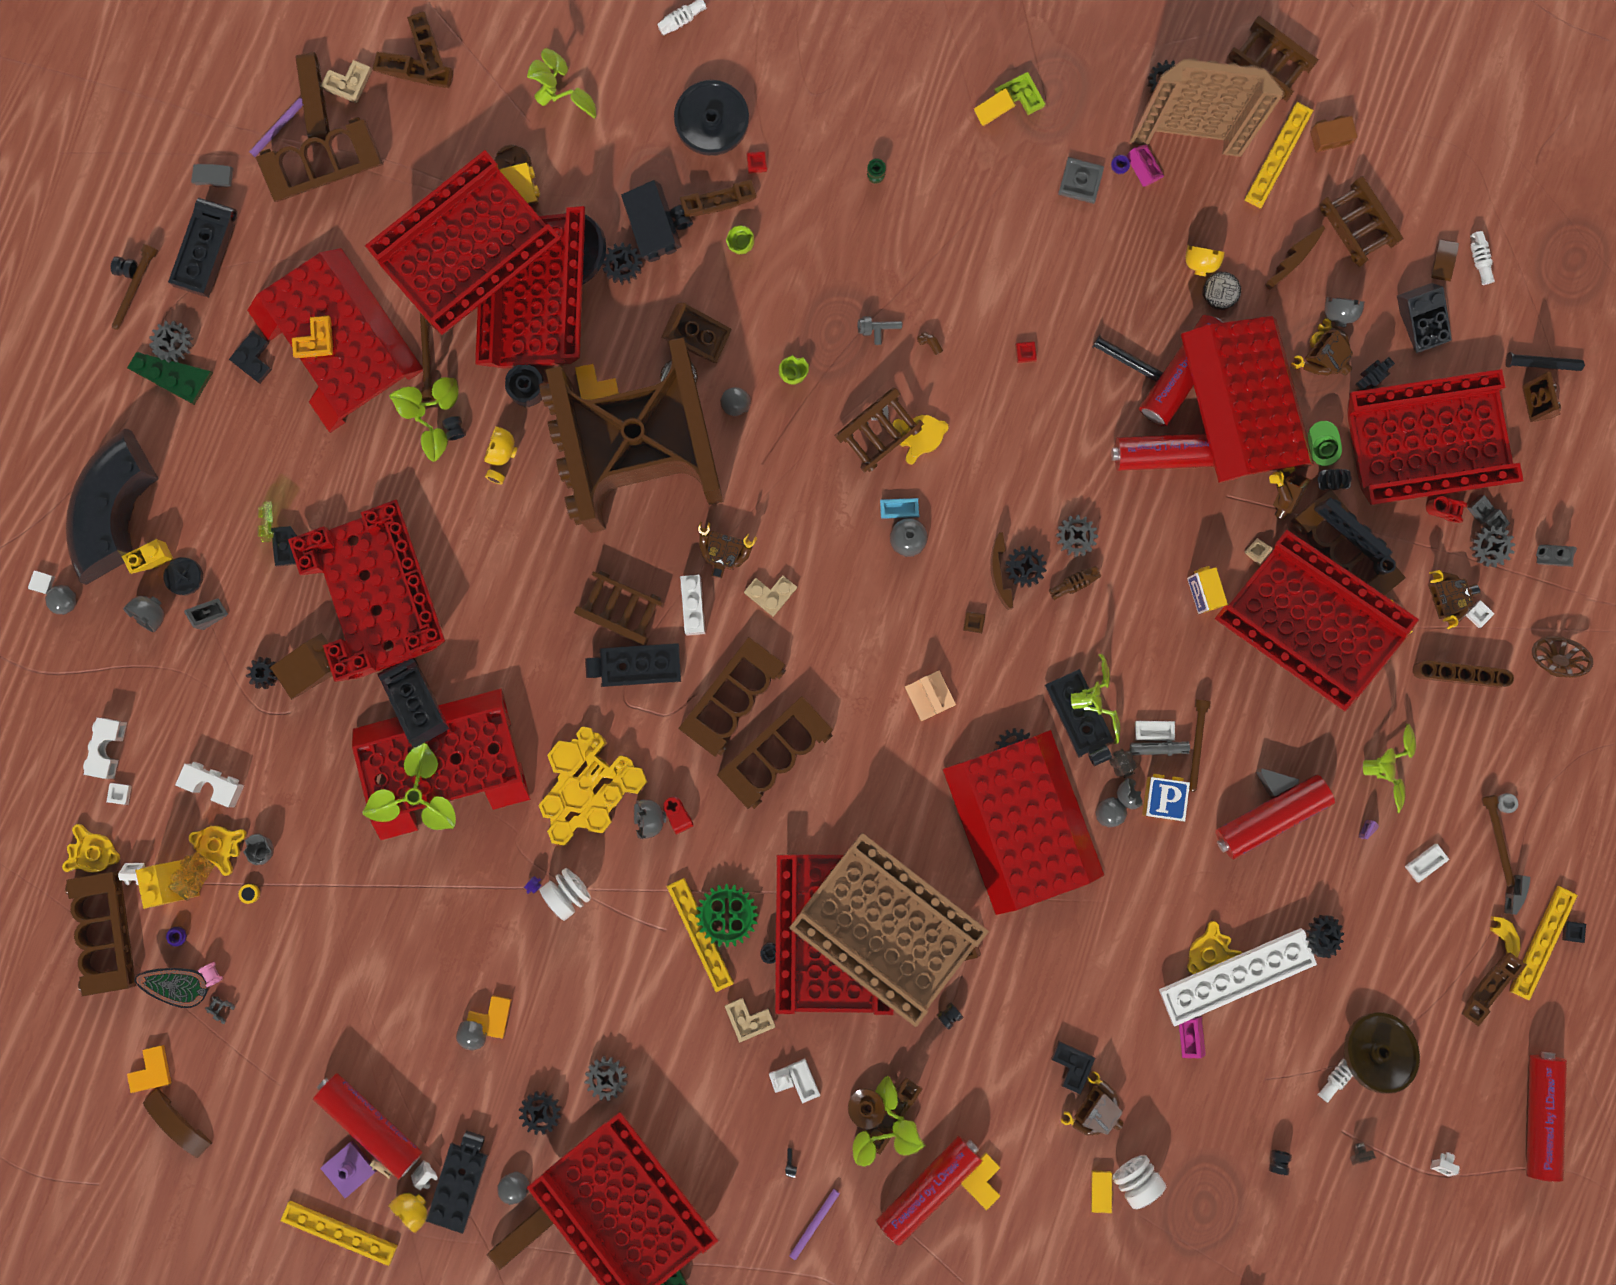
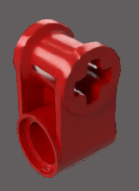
[1426,496,1467,523]
[663,796,694,835]

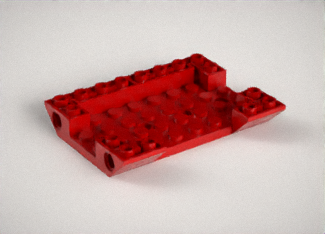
[288,499,445,682]
[352,688,531,840]

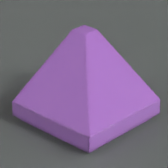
[1359,820,1379,839]

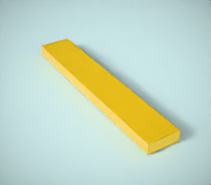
[1244,102,1314,209]
[667,878,734,992]
[1509,886,1578,1001]
[281,1201,398,1266]

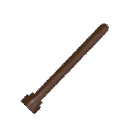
[112,244,158,330]
[420,313,436,401]
[1189,699,1211,792]
[1481,795,1515,888]

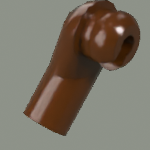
[917,332,943,355]

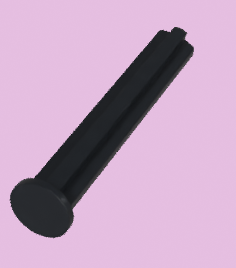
[1092,334,1163,382]
[1505,352,1585,371]

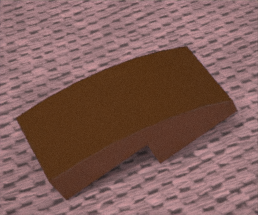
[1431,240,1459,281]

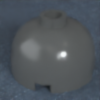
[1324,297,1365,327]
[890,519,928,557]
[123,596,164,632]
[634,800,666,839]

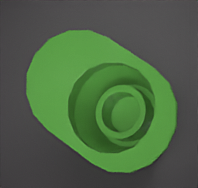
[1308,421,1342,466]

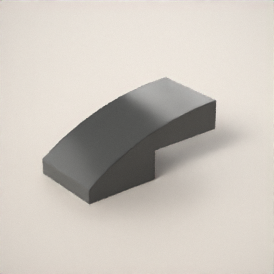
[191,164,233,187]
[1467,495,1510,536]
[1504,875,1531,915]

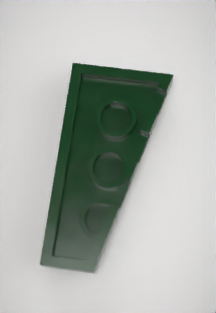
[127,352,213,405]

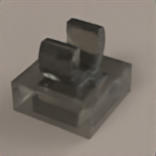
[1350,1142,1376,1165]

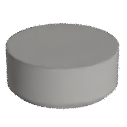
[1498,794,1518,813]

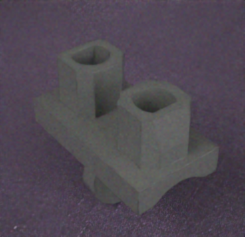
[1536,544,1577,567]

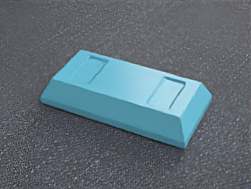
[880,498,919,519]

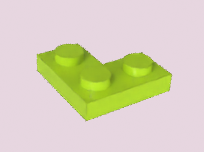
[994,72,1045,115]

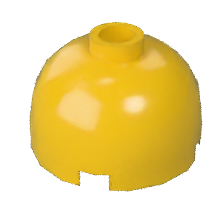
[1185,245,1225,276]
[484,427,517,466]
[388,1193,427,1233]

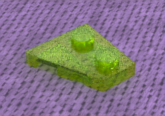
[257,502,273,542]

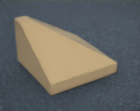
[1245,538,1273,566]

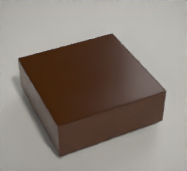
[963,611,985,634]

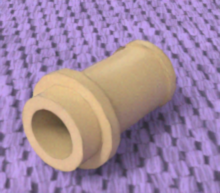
[370,1158,392,1179]

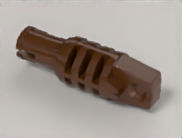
[1049,566,1101,601]

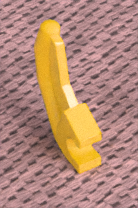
[1490,916,1520,958]

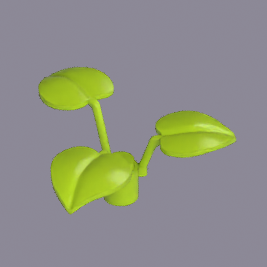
[527,48,596,119]
[389,377,459,462]
[1071,654,1120,744]
[1363,724,1416,813]
[363,743,456,830]
[853,1076,925,1166]

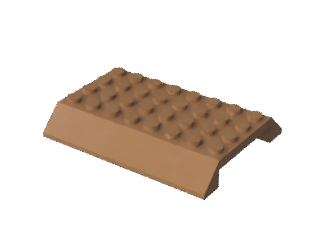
[1130,58,1283,157]
[789,833,989,1027]

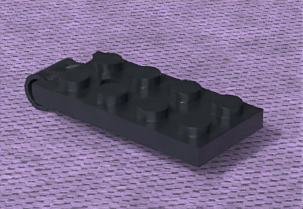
[1314,498,1396,575]
[585,643,681,687]
[1044,669,1114,767]
[426,1130,489,1234]

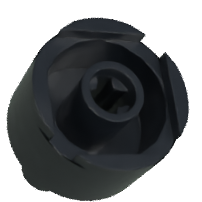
[505,365,545,408]

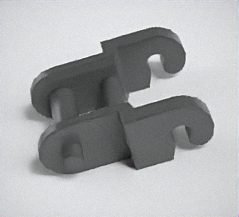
[205,996,235,1024]

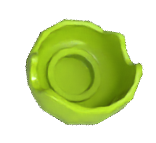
[726,225,755,255]
[778,355,809,385]

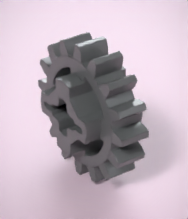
[149,321,193,362]
[1055,515,1098,557]
[1470,525,1515,567]
[585,1056,628,1101]

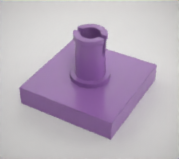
[320,1140,377,1198]

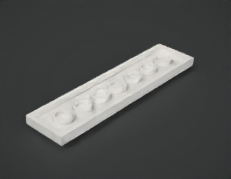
[1159,928,1317,1026]

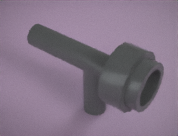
[858,316,902,345]

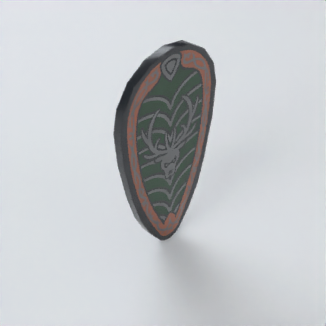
[135,968,208,1008]

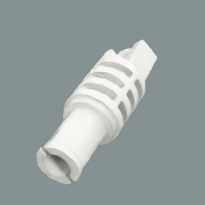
[658,0,707,35]
[1470,231,1495,285]
[1318,1059,1353,1103]

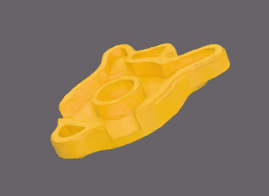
[893,415,949,465]
[62,824,120,873]
[189,826,247,876]
[1187,921,1242,974]

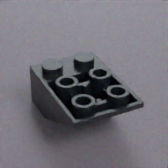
[1397,283,1452,353]

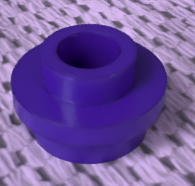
[1111,155,1130,174]
[524,876,542,894]
[166,927,187,946]

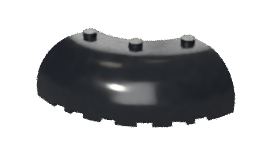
[66,429,159,585]

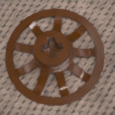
[1532,636,1593,678]

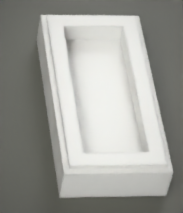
[1135,721,1175,741]
[1405,844,1450,883]
[787,1058,820,1103]

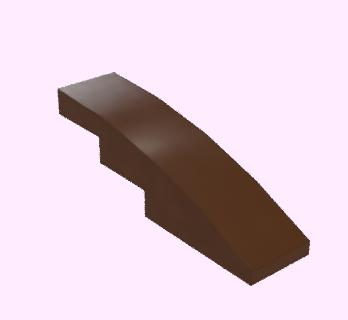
[407,11,445,77]
[373,52,453,88]
[1265,225,1325,290]

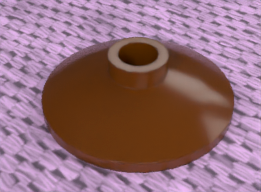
[848,1089,885,1129]

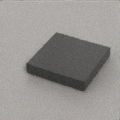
[1058,157,1104,204]

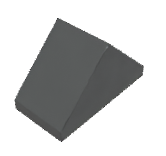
[184,598,228,630]
[1256,768,1299,796]

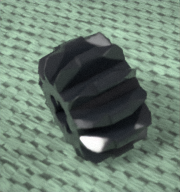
[1317,469,1352,491]
[246,657,278,689]

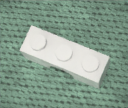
[680,575,706,636]
[83,718,127,779]
[175,762,244,807]

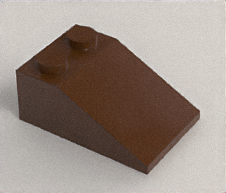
[661,303,732,363]
[1522,371,1561,422]
[270,633,332,700]

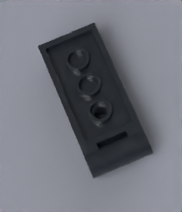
[168,198,237,298]
[377,658,449,748]

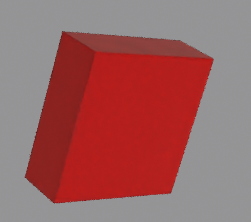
[746,151,767,173]
[1015,341,1037,363]

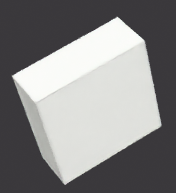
[28,571,55,594]
[1466,600,1494,628]
[106,783,132,805]

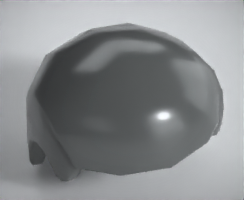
[720,387,751,416]
[45,585,76,614]
[1117,778,1143,809]
[1095,797,1127,828]
[243,834,274,865]
[456,1021,487,1051]
[497,1172,529,1205]

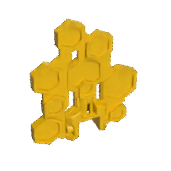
[539,727,647,845]

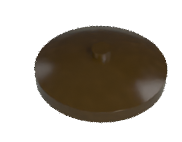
[1344,1012,1420,1094]

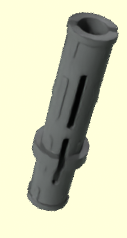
[1130,740,1190,756]

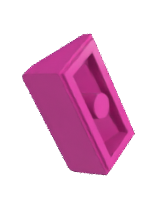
[1126,144,1164,187]
[1179,1016,1206,1058]

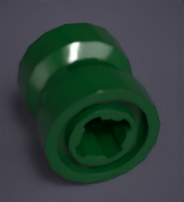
[867,159,886,183]

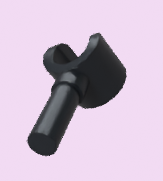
[785,1148,797,1178]

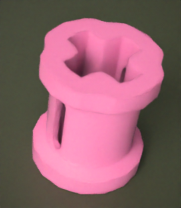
[198,962,223,988]

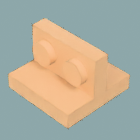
[905,670,956,721]

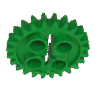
[695,884,759,948]

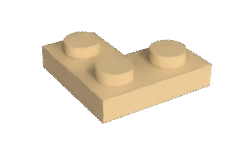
[321,60,372,103]
[744,575,797,617]
[725,998,776,1043]

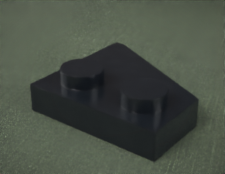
[271,526,297,567]

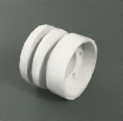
[539,868,591,921]
[1112,1155,1167,1209]

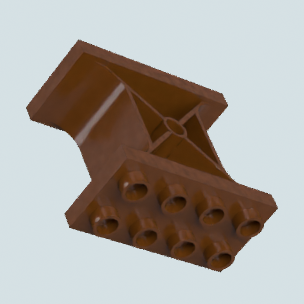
[539,337,724,533]

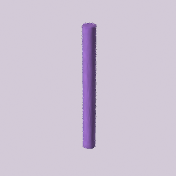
[249,97,303,157]
[789,1189,840,1260]

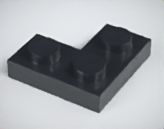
[229,330,272,384]
[1051,1041,1096,1094]

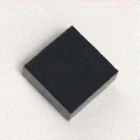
[1562,921,1586,943]

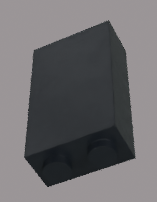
[621,180,682,262]

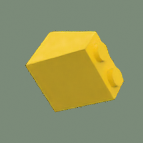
[135,858,200,909]

